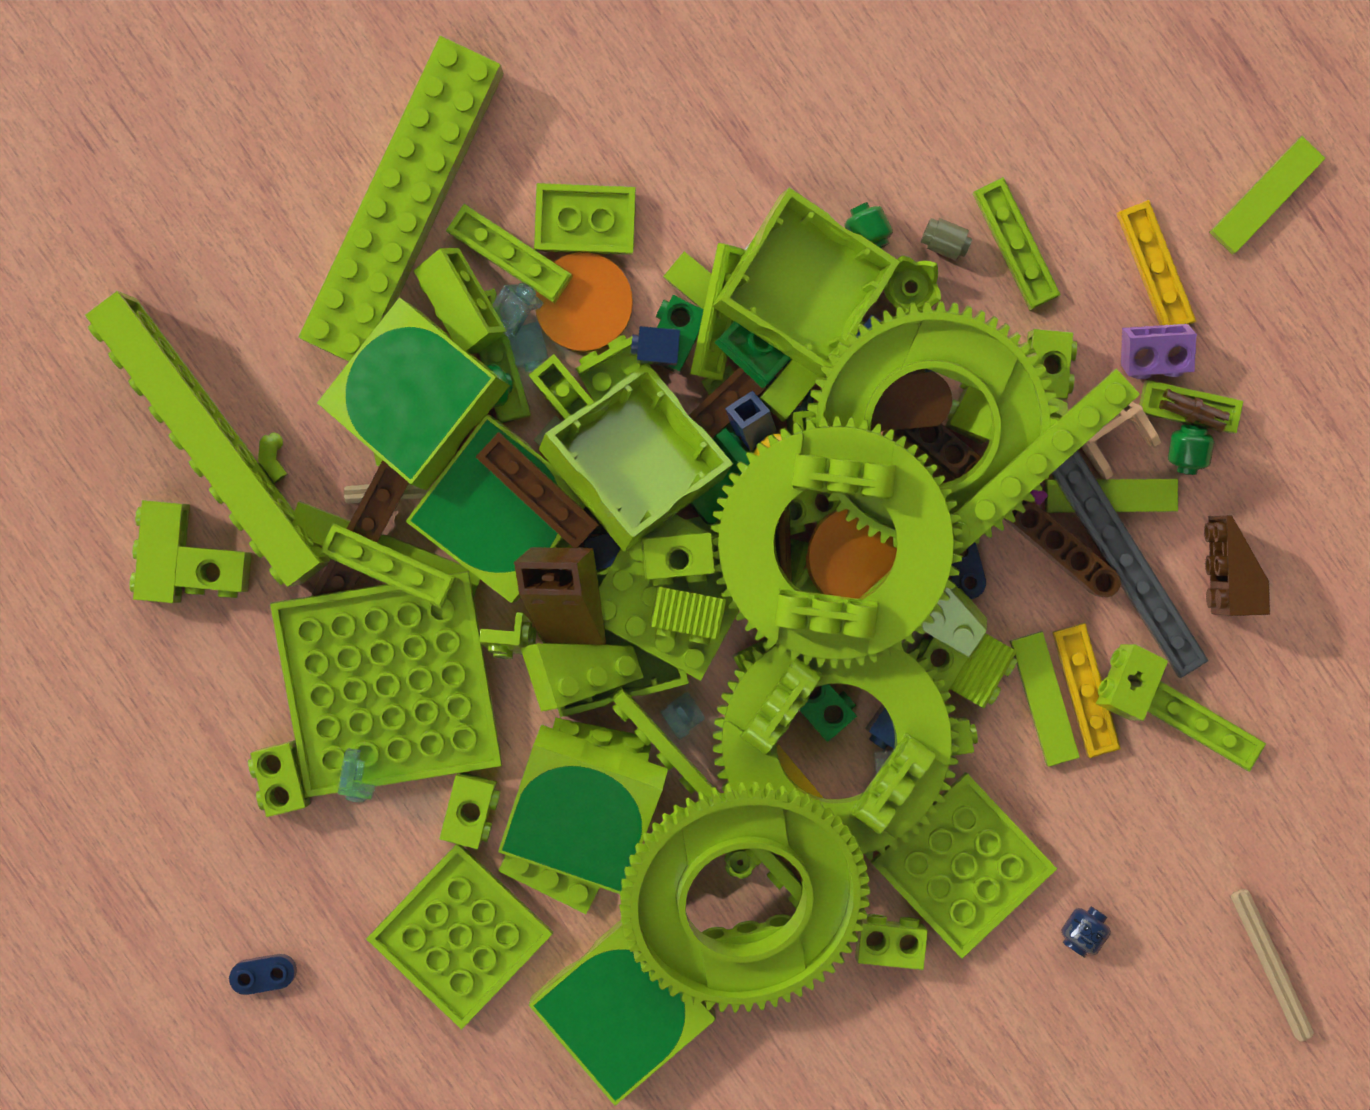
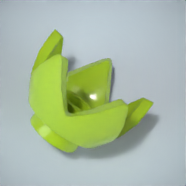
[884,256,941,313]

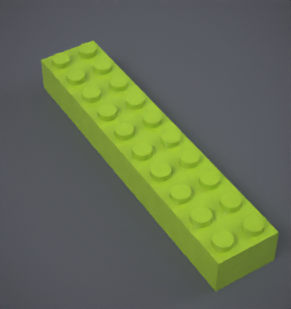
[298,36,504,362]
[85,291,330,587]

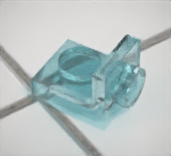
[492,283,543,337]
[507,321,549,372]
[660,692,705,740]
[338,748,375,802]

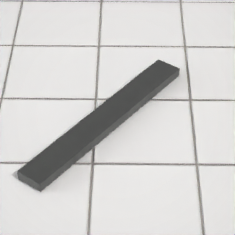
[1051,450,1208,678]

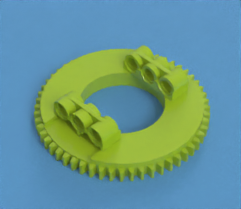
[806,301,1059,548]
[711,416,963,668]
[713,639,960,860]
[619,782,870,1013]

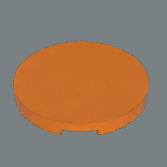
[534,252,633,352]
[806,509,897,599]

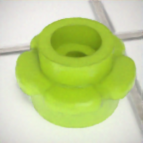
[724,849,756,879]

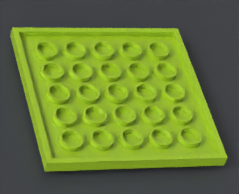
[270,571,502,798]

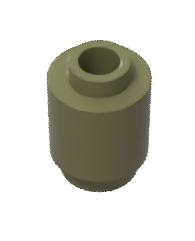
[921,218,972,261]

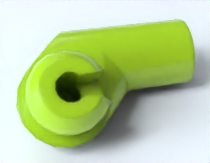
[258,432,288,484]

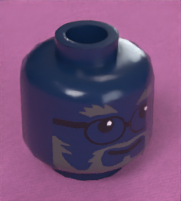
[1061,906,1111,958]

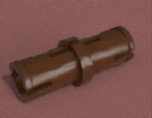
[1159,388,1230,432]

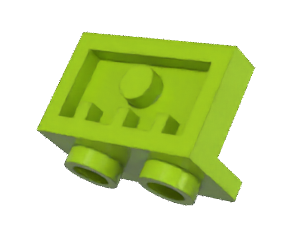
[576,335,645,402]

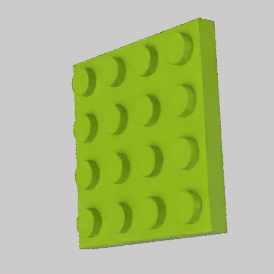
[599,514,739,681]
[870,772,1057,959]
[366,844,553,1030]

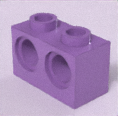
[1121,324,1197,379]

